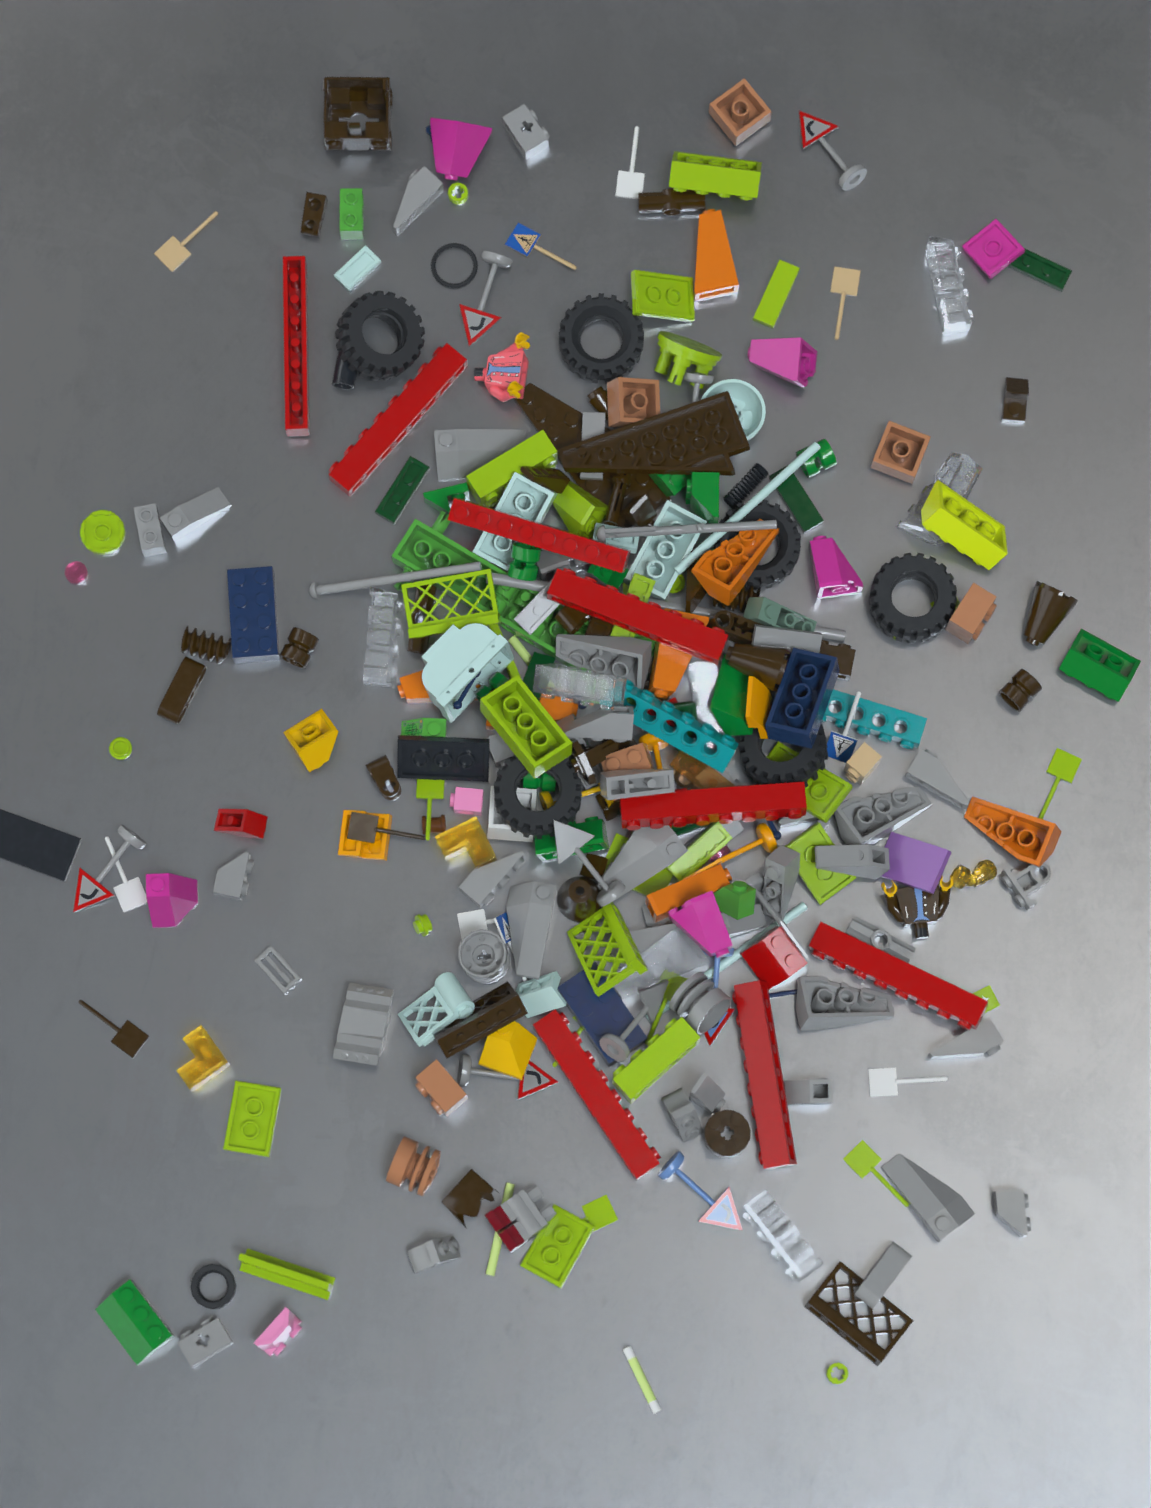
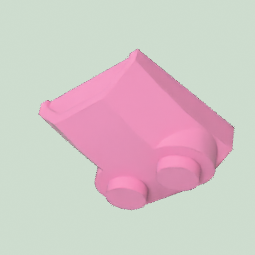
[254,1307,302,1357]

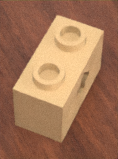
[844,742,882,785]

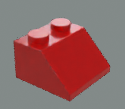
[740,926,808,990]

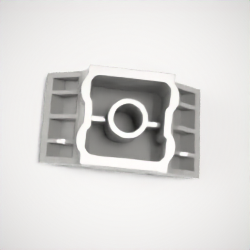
[333,983,394,1066]

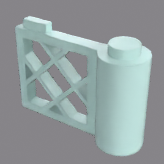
[398,972,475,1047]

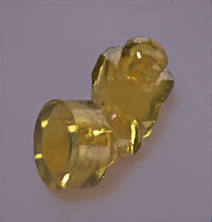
[951,860,997,889]

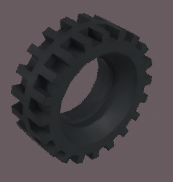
[559,293,644,383]
[714,500,801,590]
[738,723,828,788]
[494,754,582,839]

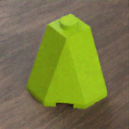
[552,481,608,539]

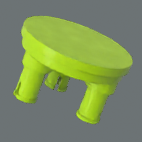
[654,331,722,389]

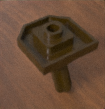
[570,739,619,785]

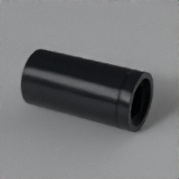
[332,351,357,390]

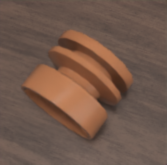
[386,1136,441,1197]

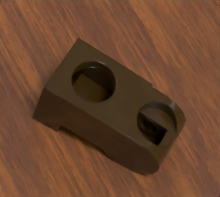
[301,192,328,237]

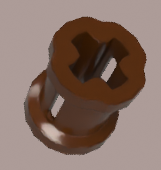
[422,814,446,836]

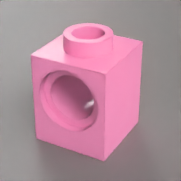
[450,787,484,816]

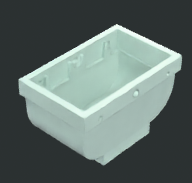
[421,623,514,723]

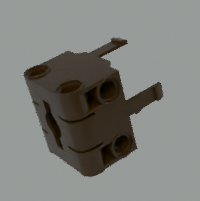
[322,77,393,151]

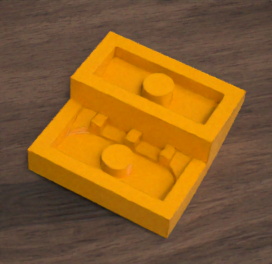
[745,676,773,739]
[338,810,392,861]

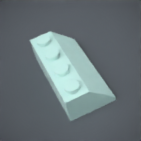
[473,472,558,571]
[623,500,707,600]

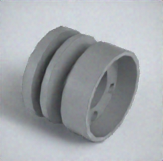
[458,929,510,984]
[669,972,731,1034]

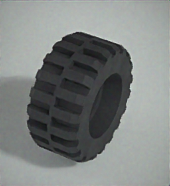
[335,291,425,381]
[869,553,957,643]

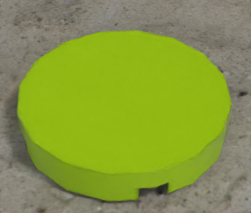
[80,510,126,555]

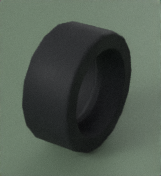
[190,1264,236,1309]

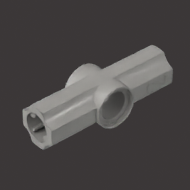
[846,916,916,963]

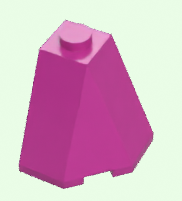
[430,118,492,181]
[748,337,817,387]
[808,536,863,598]
[146,873,198,928]
[668,891,733,958]

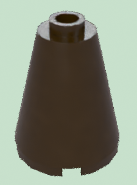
[1023,581,1078,647]
[725,643,791,692]
[557,877,602,922]

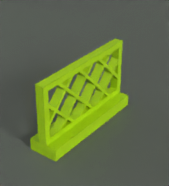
[401,569,501,639]
[567,902,648,997]
[238,1248,336,1300]

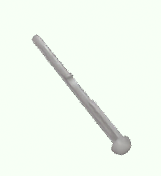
[596,520,777,543]
[309,562,482,599]

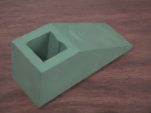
[743,597,817,632]

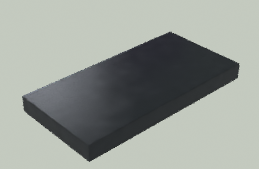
[397,735,490,782]
[0,809,82,882]

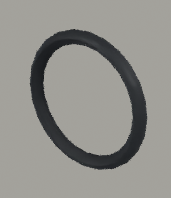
[431,243,478,288]

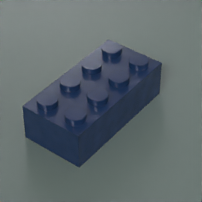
[227,566,280,664]
[765,648,840,749]
[557,962,648,1067]

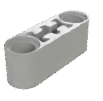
[854,1241,912,1309]

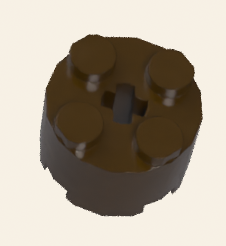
[704,1110,751,1159]

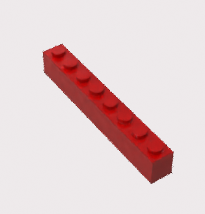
[283,256,310,436]
[328,343,468,497]
[448,498,631,573]
[547,568,728,666]
[620,782,807,831]
[809,922,988,1030]
[732,980,797,1169]
[533,1009,661,1181]

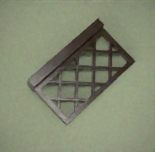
[435,982,528,1059]
[804,1261,914,1366]

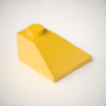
[283,708,338,772]
[478,1021,538,1080]

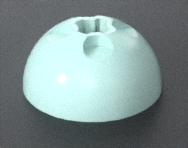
[701,379,766,441]

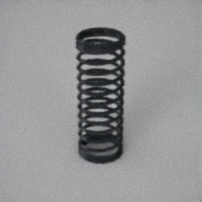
[723,463,769,509]

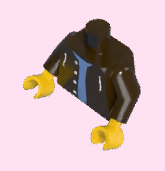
[881,875,953,939]

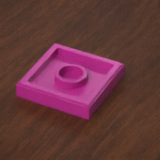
[962,219,1025,280]

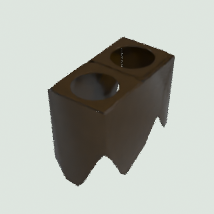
[441,1169,500,1229]

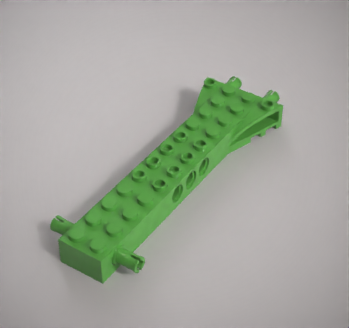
[391,511,656,707]

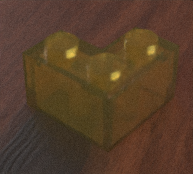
[435,817,497,869]
[177,1025,230,1092]

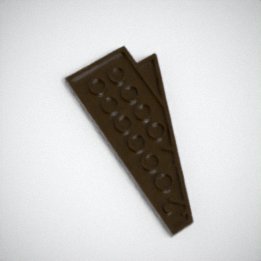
[513,383,671,528]
[557,391,750,476]

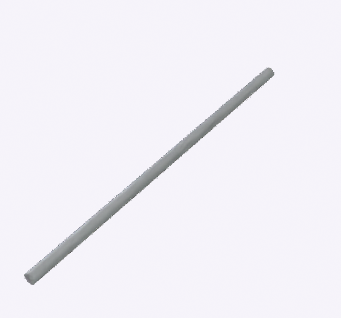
[486,573,845,642]

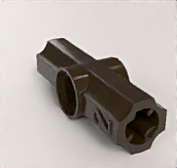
[638,188,706,216]
[407,585,437,654]

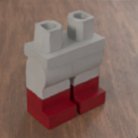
[485,1185,557,1253]

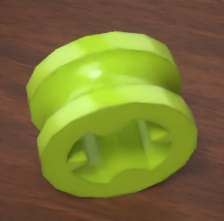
[448,183,468,205]
[827,1363,848,1384]

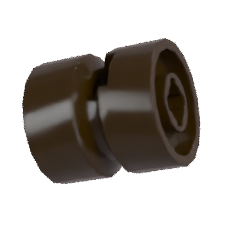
[279,627,319,669]
[999,669,1042,712]

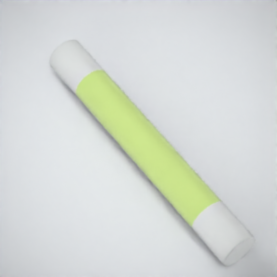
[623,1346,662,1414]

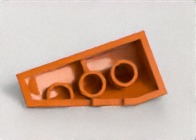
[691,519,779,606]
[964,796,1061,867]

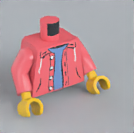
[474,332,530,402]

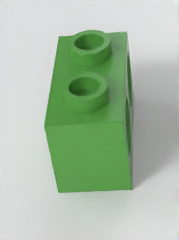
[340,188,364,240]

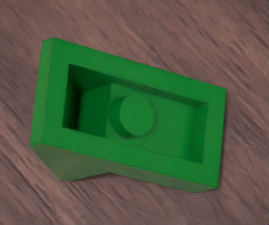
[423,482,469,516]
[587,564,629,590]

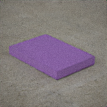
[880,832,952,894]

